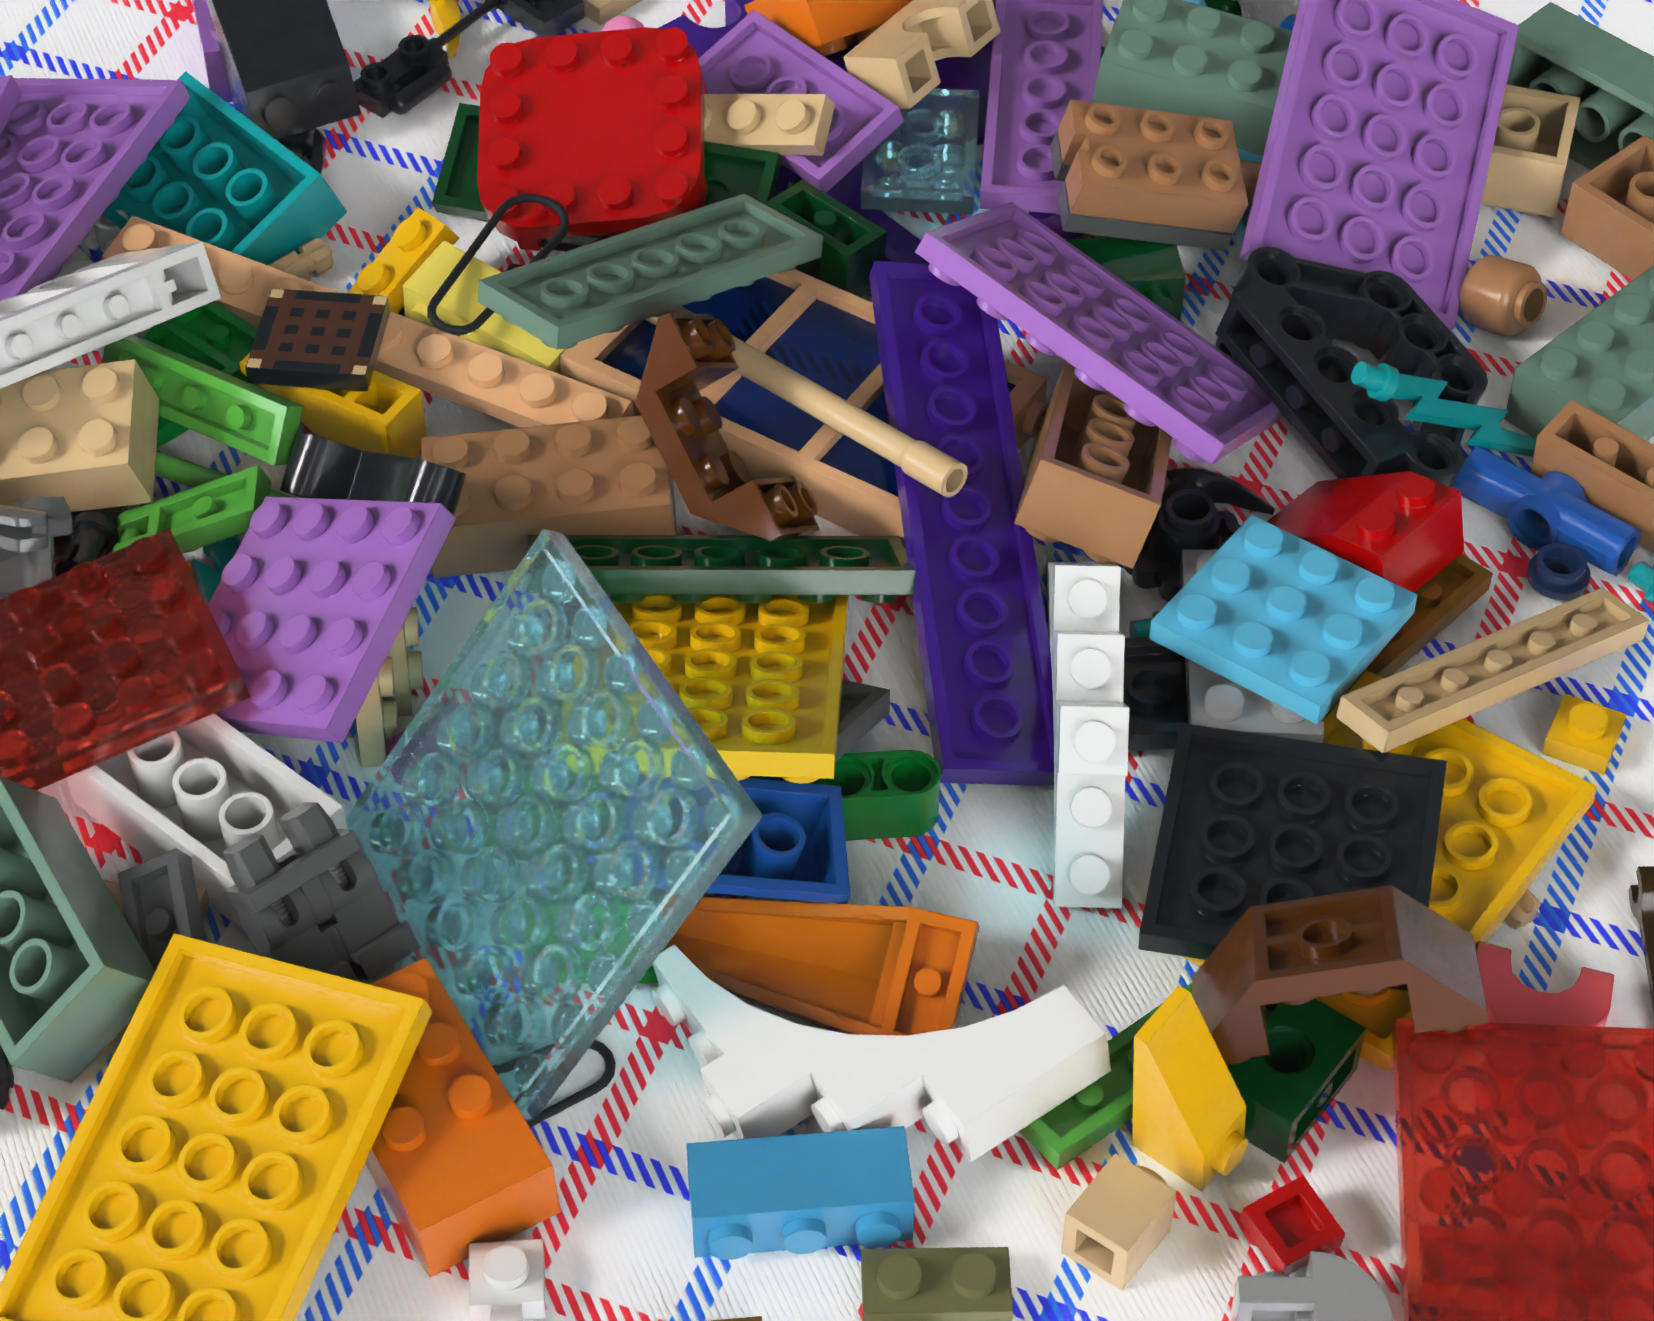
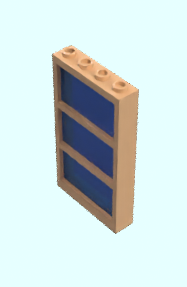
[559,269,1048,550]

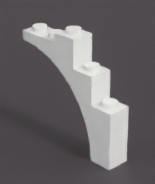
[1046,562,1129,908]
[651,945,1111,1162]

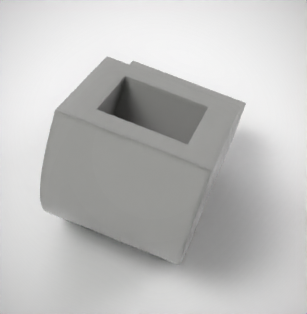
[1230,1251,1393,1321]

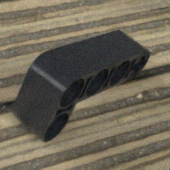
[279,431,466,515]

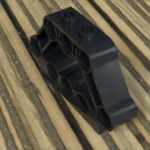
[1215,246,1488,487]

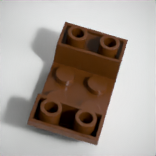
[635,312,820,541]
[1192,885,1489,1064]

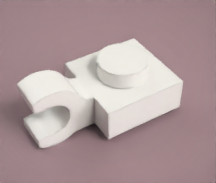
[469,1239,546,1321]

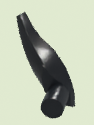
[278,128,326,174]
[1160,467,1276,516]

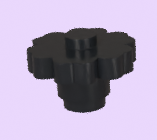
[1123,489,1241,602]

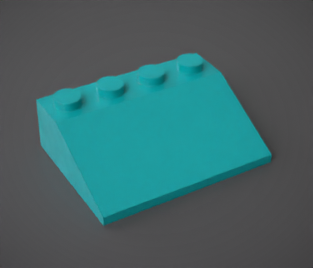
[101,71,347,265]

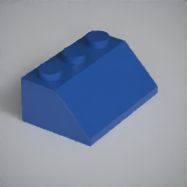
[627,772,850,904]

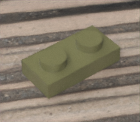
[861,1247,1013,1321]

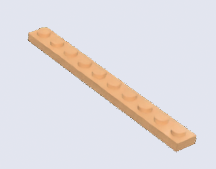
[101,215,634,428]

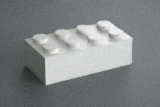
[59,674,348,931]

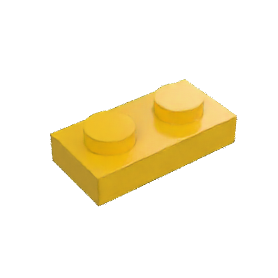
[347,207,460,314]

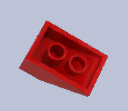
[1266,471,1464,593]

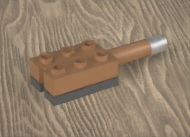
[1050,99,1261,251]

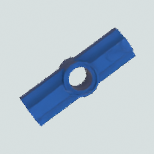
[1454,446,1642,577]

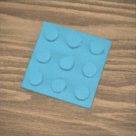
[1149,515,1418,724]

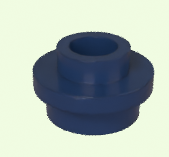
[1527,543,1591,600]

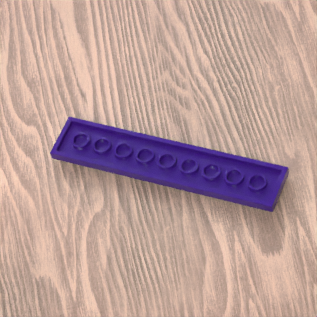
[869,261,1054,786]

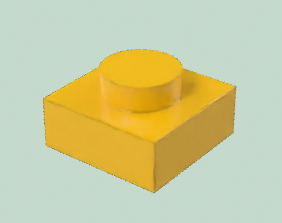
[1542,694,1627,775]

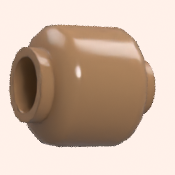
[1460,255,1547,336]

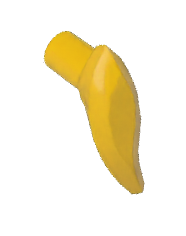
[428,0,461,58]

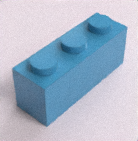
[686,1126,915,1260]

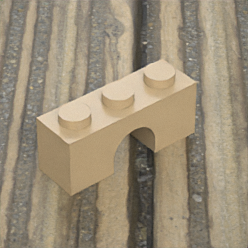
[843,0,1001,109]

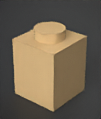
[1061,1153,1177,1291]

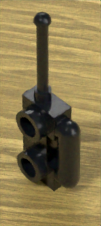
[354,0,499,118]

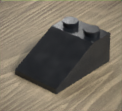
[207,0,361,140]

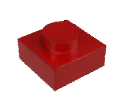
[1239,1175,1346,1275]

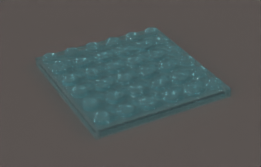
[345,529,763,1122]

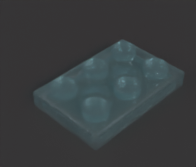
[861,88,980,214]

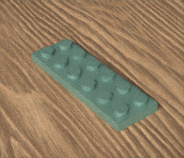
[478,194,824,349]

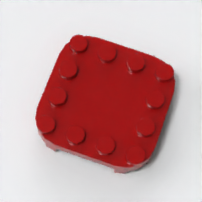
[477,27,708,251]

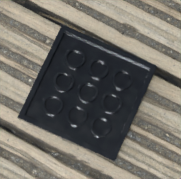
[1138,723,1447,991]

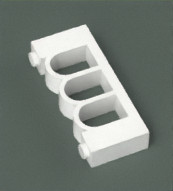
[0,241,221,389]

